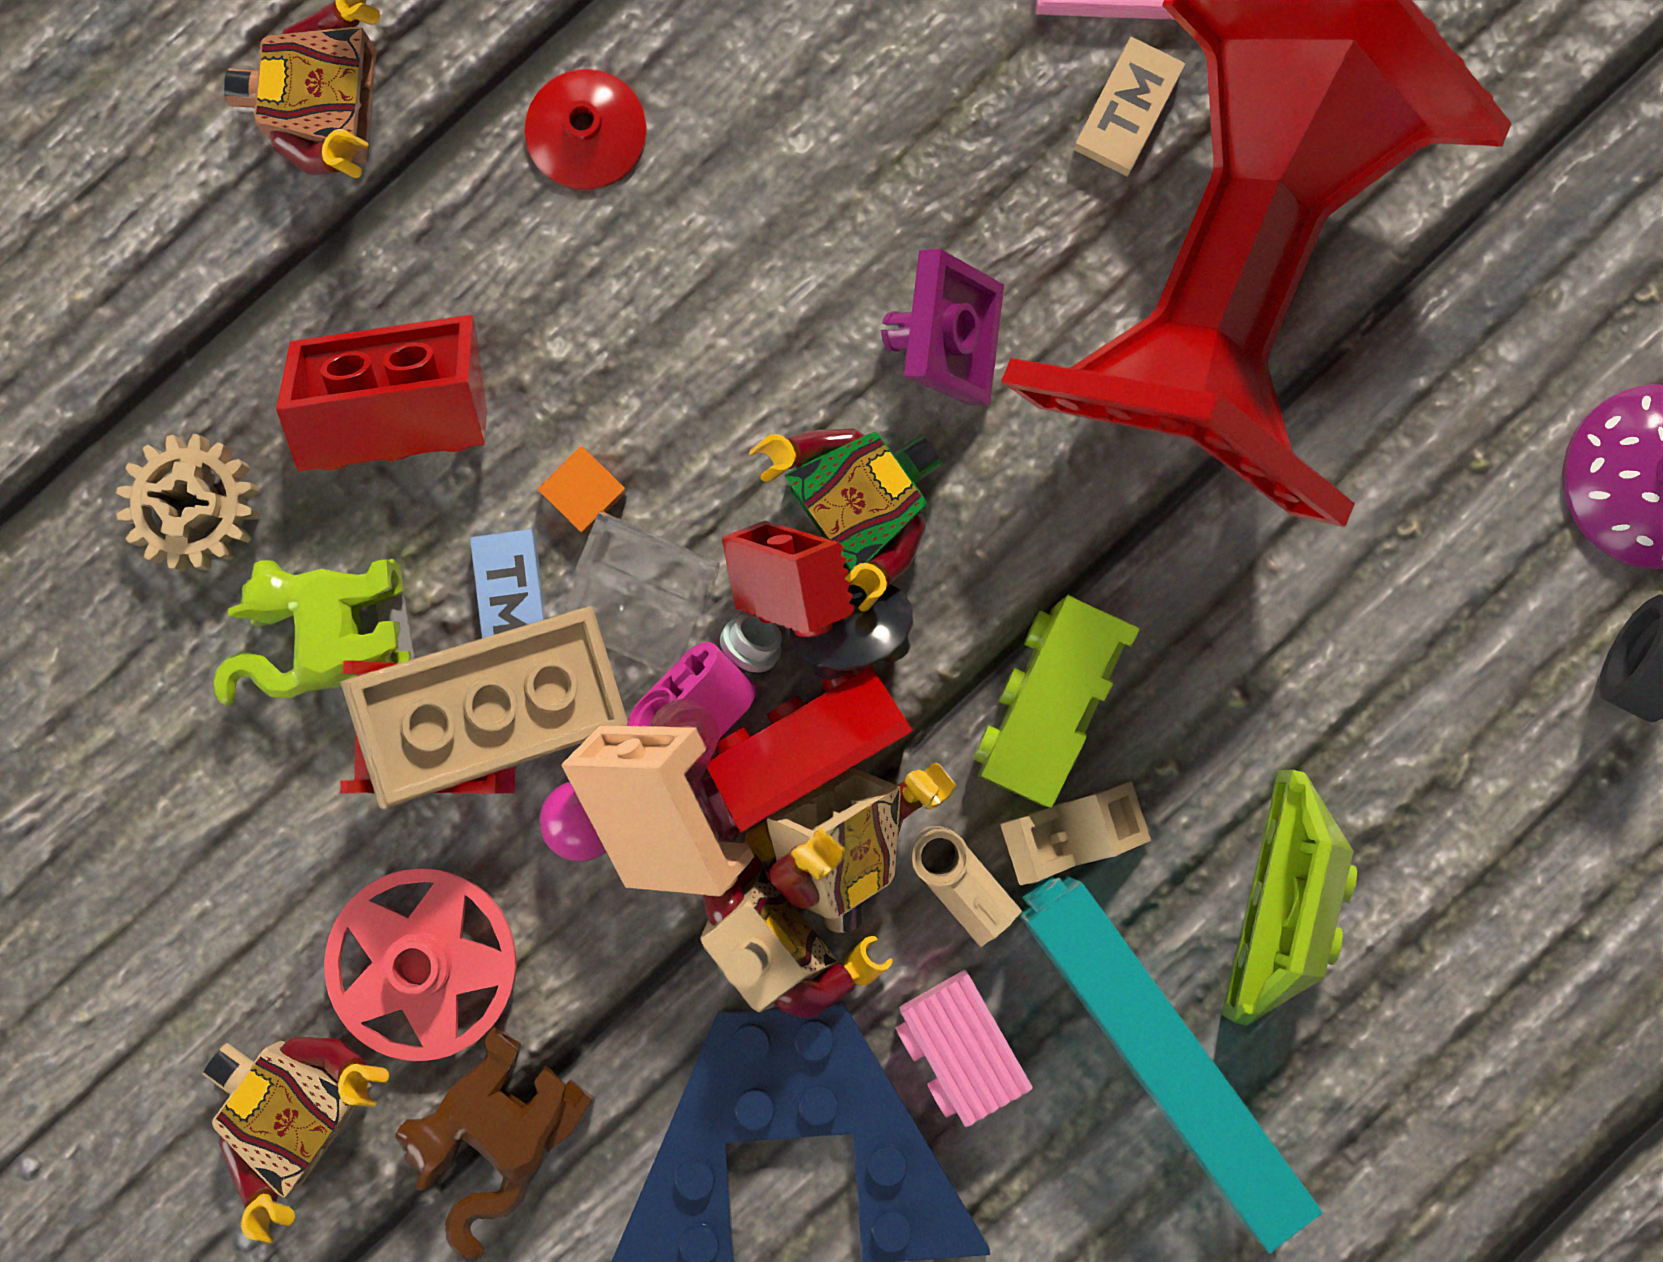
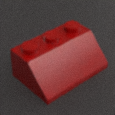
[276,314,487,472]
[705,667,913,832]

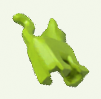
[213,559,412,706]

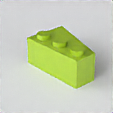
[972,596,1140,808]

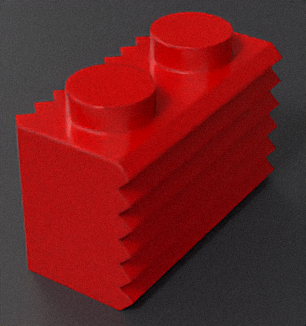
[722,520,855,637]

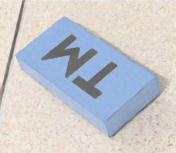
[470,529,546,638]

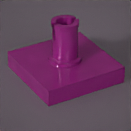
[881,249,1004,406]

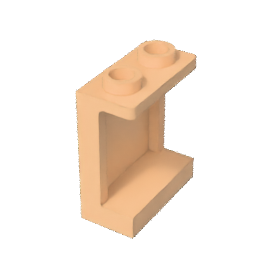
[561,726,754,896]

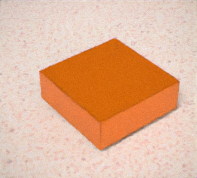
[537,445,628,535]

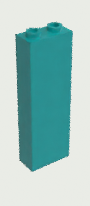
[1018,875,1323,1253]

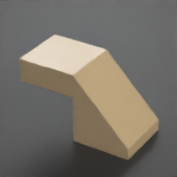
[1000,781,1151,885]

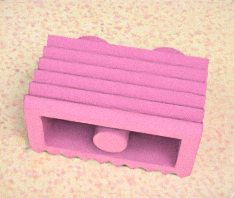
[895,969,1033,1127]

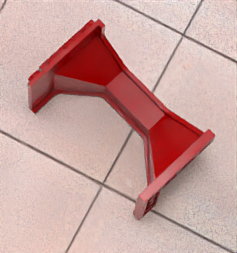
[1001,0,1512,527]

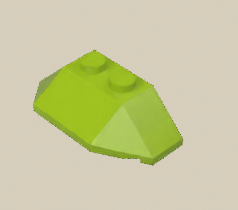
[1221,770,1357,1025]

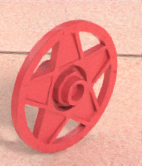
[324,868,517,1061]

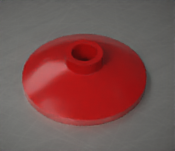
[525,69,647,190]

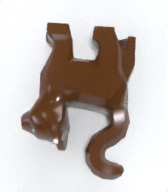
[395,1027,595,1260]

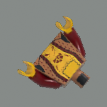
[224,0,380,178]

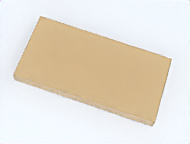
[340,606,628,809]

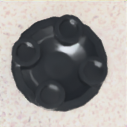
[790,584,914,680]

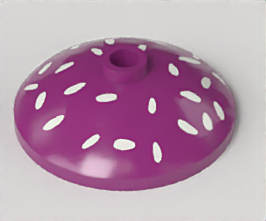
[1563,384,1663,570]

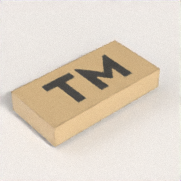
[1073,36,1185,177]

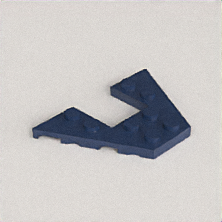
[611,1002,990,1262]

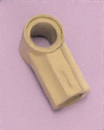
[908,825,1022,947]

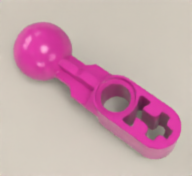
[539,642,756,862]

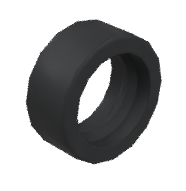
[1599,594,1663,723]

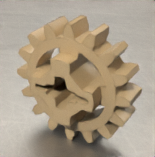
[116,434,260,572]

